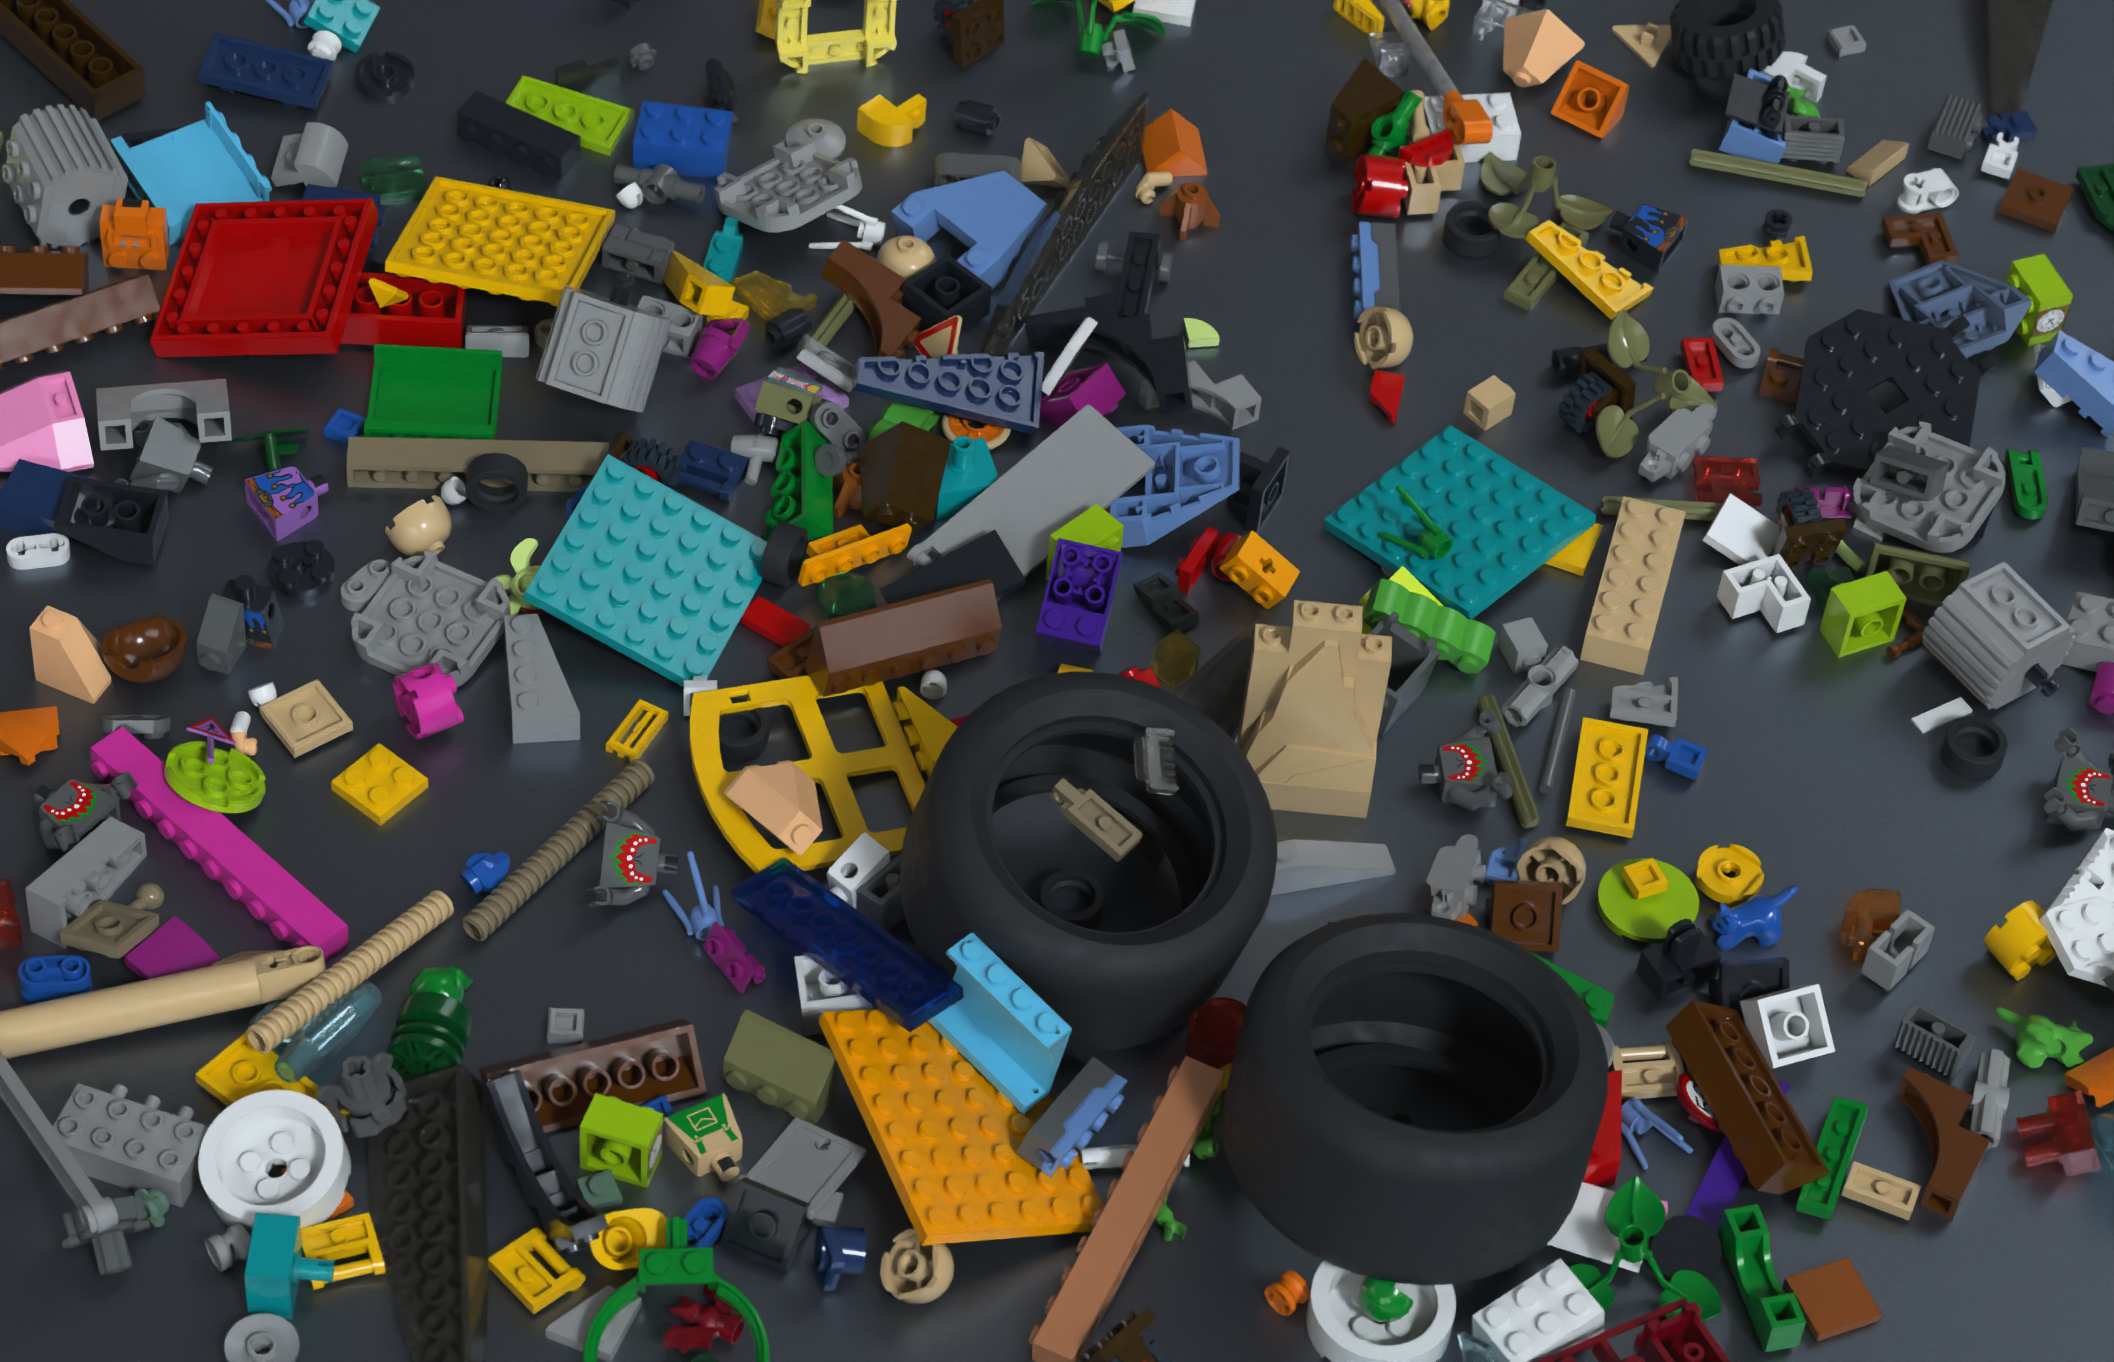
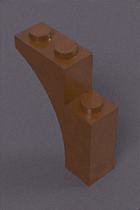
[821,239,922,360]
[1896,1067,1990,1221]

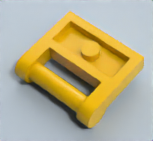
[301,1213,385,1290]
[488,1228,586,1314]

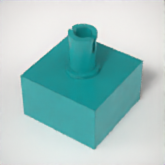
[934,436,999,520]
[244,1213,335,1319]

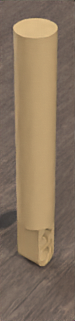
[0,946,326,1059]

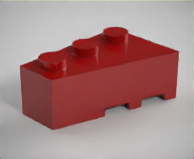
[1582,1070,1622,1187]

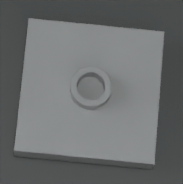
[796,334,855,393]

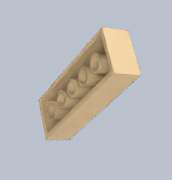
[1580,496,1686,675]

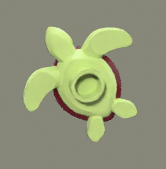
[494,538,548,615]

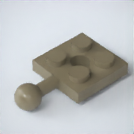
[59,883,164,959]

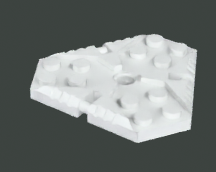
[2039,828,2114,987]

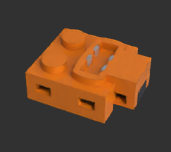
[99,198,170,270]

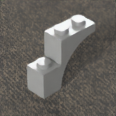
[1139,360,1262,430]

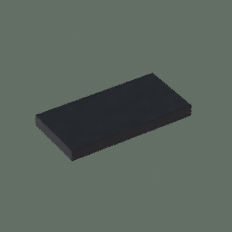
[880,530,1027,605]

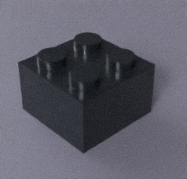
[902,254,992,333]

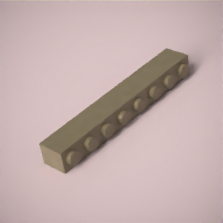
[346,437,609,492]

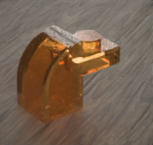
[1839,889,1901,962]

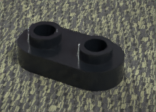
[754,413,798,437]

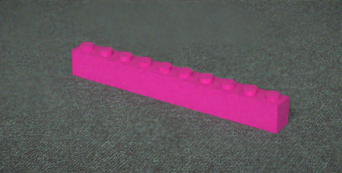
[90,726,349,963]

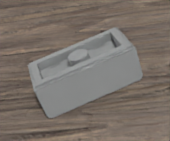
[465,325,529,357]

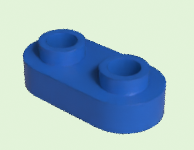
[683,1197,729,1248]

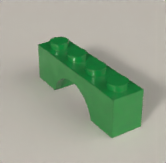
[1717,1204,1806,1353]

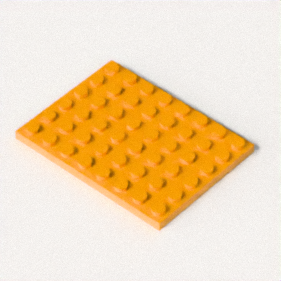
[818,1006,1105,1245]

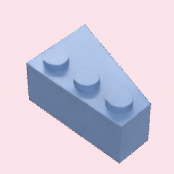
[1719,69,1786,164]
[2034,330,2114,438]

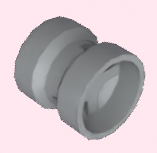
[205,1223,251,1272]

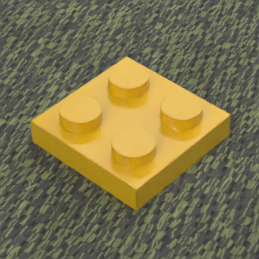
[331,743,428,826]

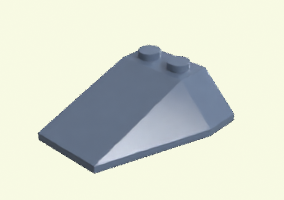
[1889,260,2031,358]

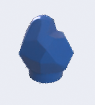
[459,850,510,895]

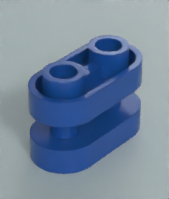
[18,955,93,1006]

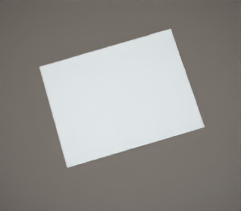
[1547,1182,1650,1273]

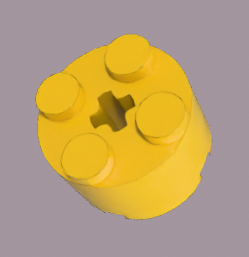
[1984,900,2056,981]

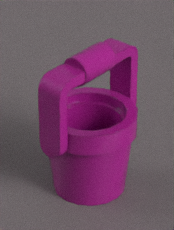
[689,318,750,380]

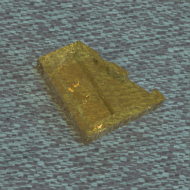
[732,270,818,322]

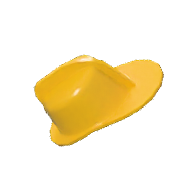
[590,1208,667,1270]

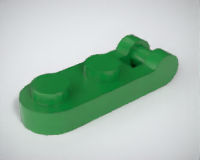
[2005,449,2048,520]

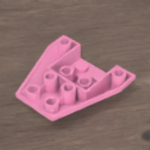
[0,371,94,472]

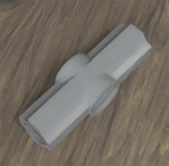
[1501,646,1579,728]
[1968,1049,2010,1150]

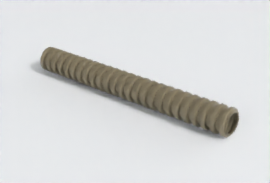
[462,759,655,942]

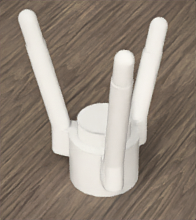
[809,204,886,251]

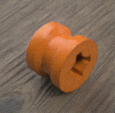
[1264,1270,1310,1316]

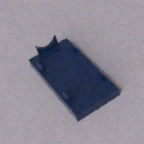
[198,33,334,110]

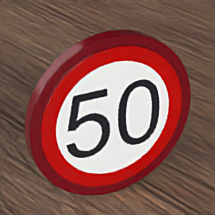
[1675,1073,1721,1131]

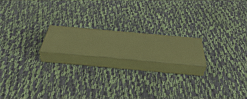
[1503,221,1589,311]

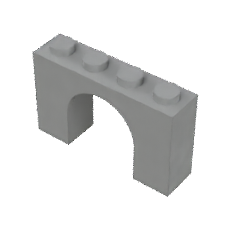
[96,379,232,451]

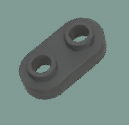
[810,401,866,452]
[101,714,171,739]

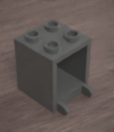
[1369,611,1440,737]

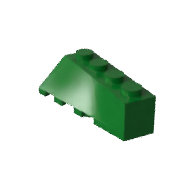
[761,420,833,549]

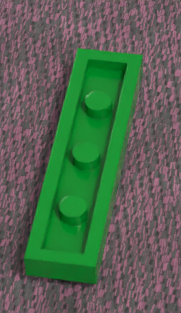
[1796,1096,1869,1220]

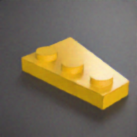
[1717,236,1813,282]

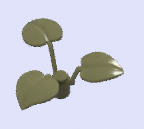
[1480,152,1614,238]
[1596,310,1717,458]

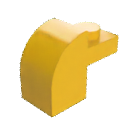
[857,93,927,147]

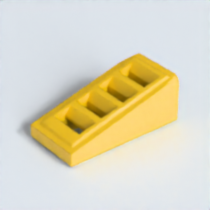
[1333,0,1385,42]

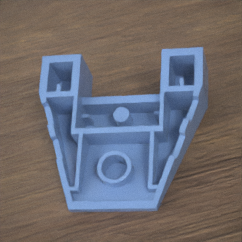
[891,170,1047,291]
[1110,424,1240,548]

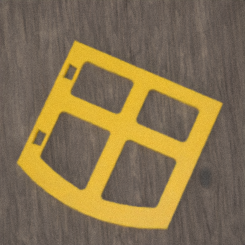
[689,675,925,878]

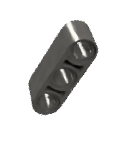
[933,152,1022,187]

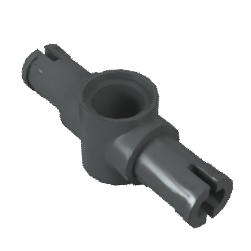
[614,164,706,205]

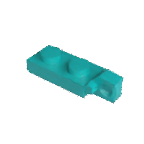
[703,216,743,285]

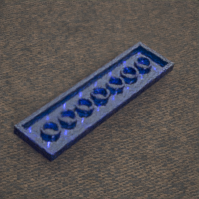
[731,857,964,1033]

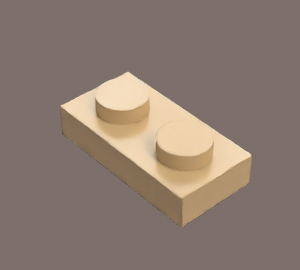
[1841,1161,1921,1220]

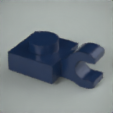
[1981,110,2038,142]

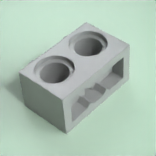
[1715,265,1784,315]
[637,295,702,359]

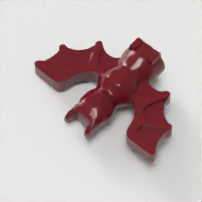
[662,1283,745,1354]

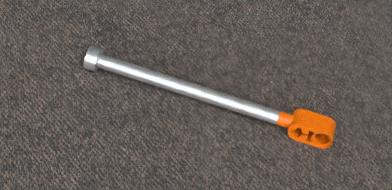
[1378,0,1493,145]

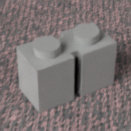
[1861,909,1936,991]

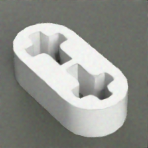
[6,533,71,570]

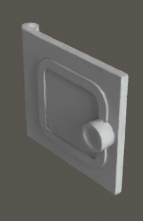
[737,1117,867,1220]

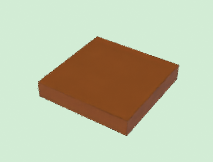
[1783,1257,1882,1342]

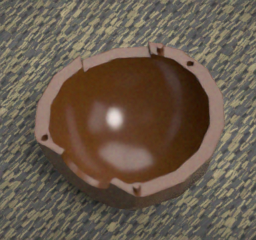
[100,614,188,683]

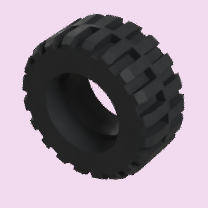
[1670,0,1785,80]

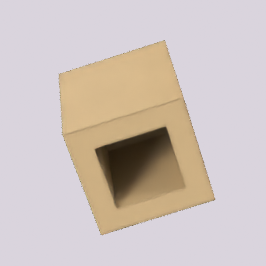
[1463,375,1516,431]

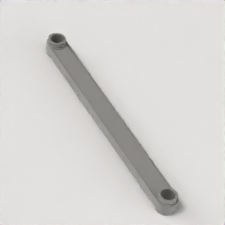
[0,1051,118,1234]

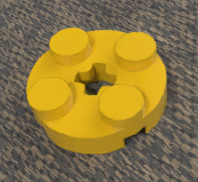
[1695,844,1764,908]

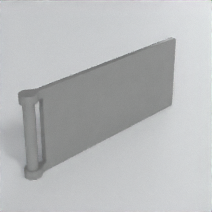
[907,404,1155,601]

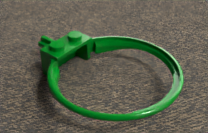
[583,1216,769,1362]

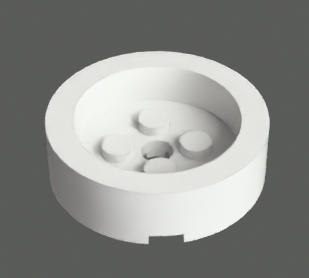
[198,1090,351,1236]
[1306,1260,1456,1362]

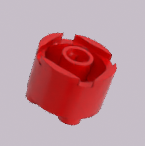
[1351,154,1408,219]

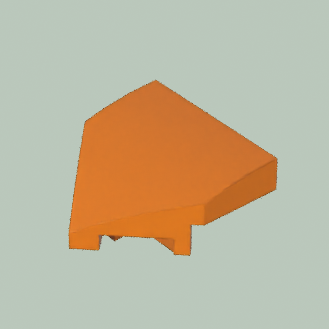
[0,706,60,766]
[2064,1047,2114,1107]

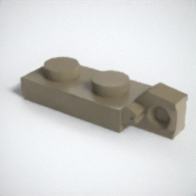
[1050,778,1143,862]

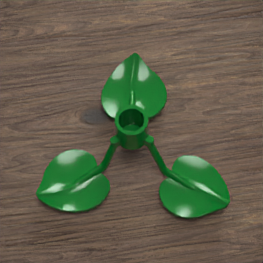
[1033,0,1165,57]
[1568,1175,1722,1322]

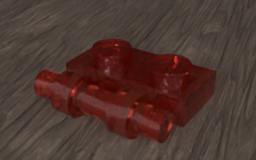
[1693,456,1762,506]

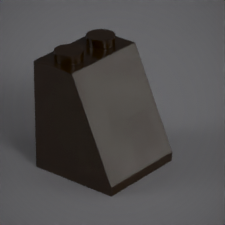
[1325,59,1404,165]
[859,421,950,533]

